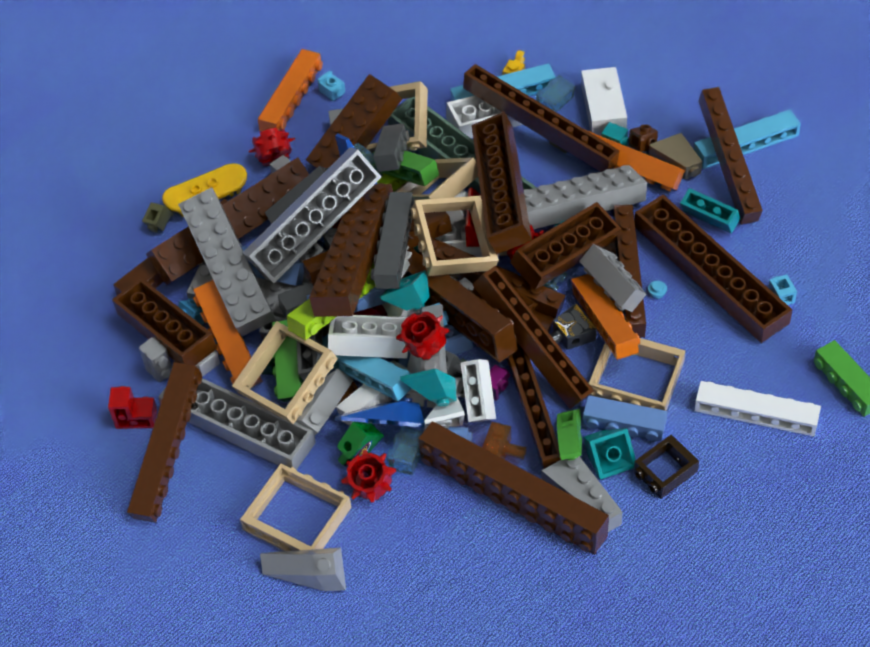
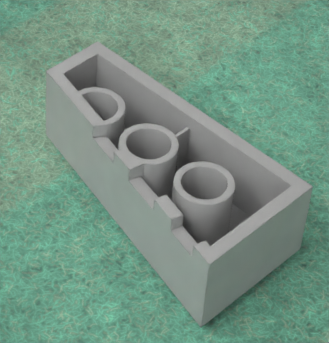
[579,244,647,312]
[541,456,623,532]

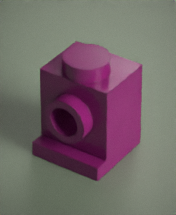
[490,364,510,401]

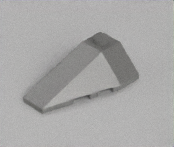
[407,304,447,374]
[284,368,353,436]
[260,547,346,591]

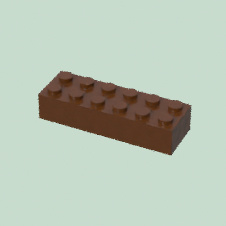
[305,74,402,170]
[510,202,622,290]
[112,278,217,365]

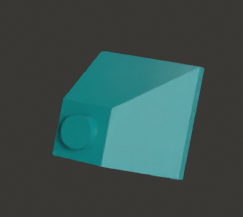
[380,270,429,311]
[400,368,457,406]
[583,428,636,480]

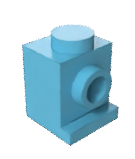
[317,70,345,101]
[768,274,797,305]

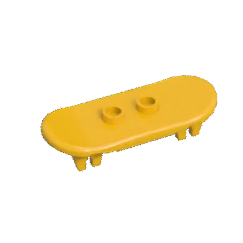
[162,163,247,217]

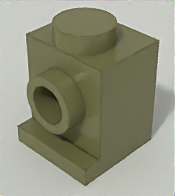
[142,202,174,233]

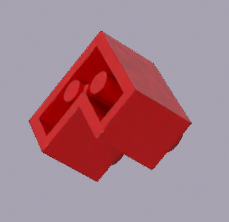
[108,386,157,429]

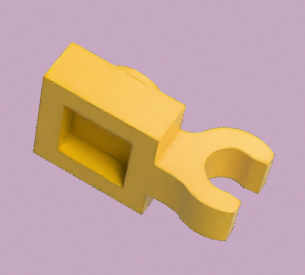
[502,50,525,75]

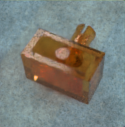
[482,422,527,460]

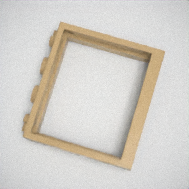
[362,81,428,158]
[395,158,478,202]
[410,196,499,276]
[232,321,338,424]
[589,338,686,411]
[240,464,351,551]

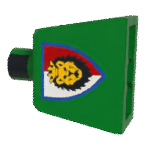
[337,422,384,467]

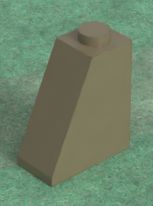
[649,133,702,179]

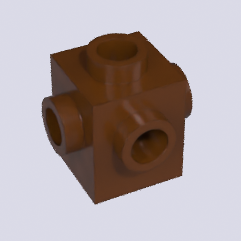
[629,124,658,152]

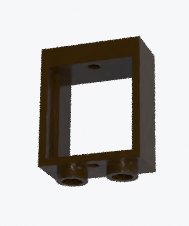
[634,435,699,499]

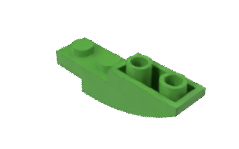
[557,409,582,460]

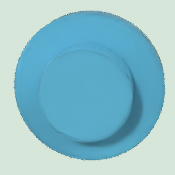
[648,281,667,299]

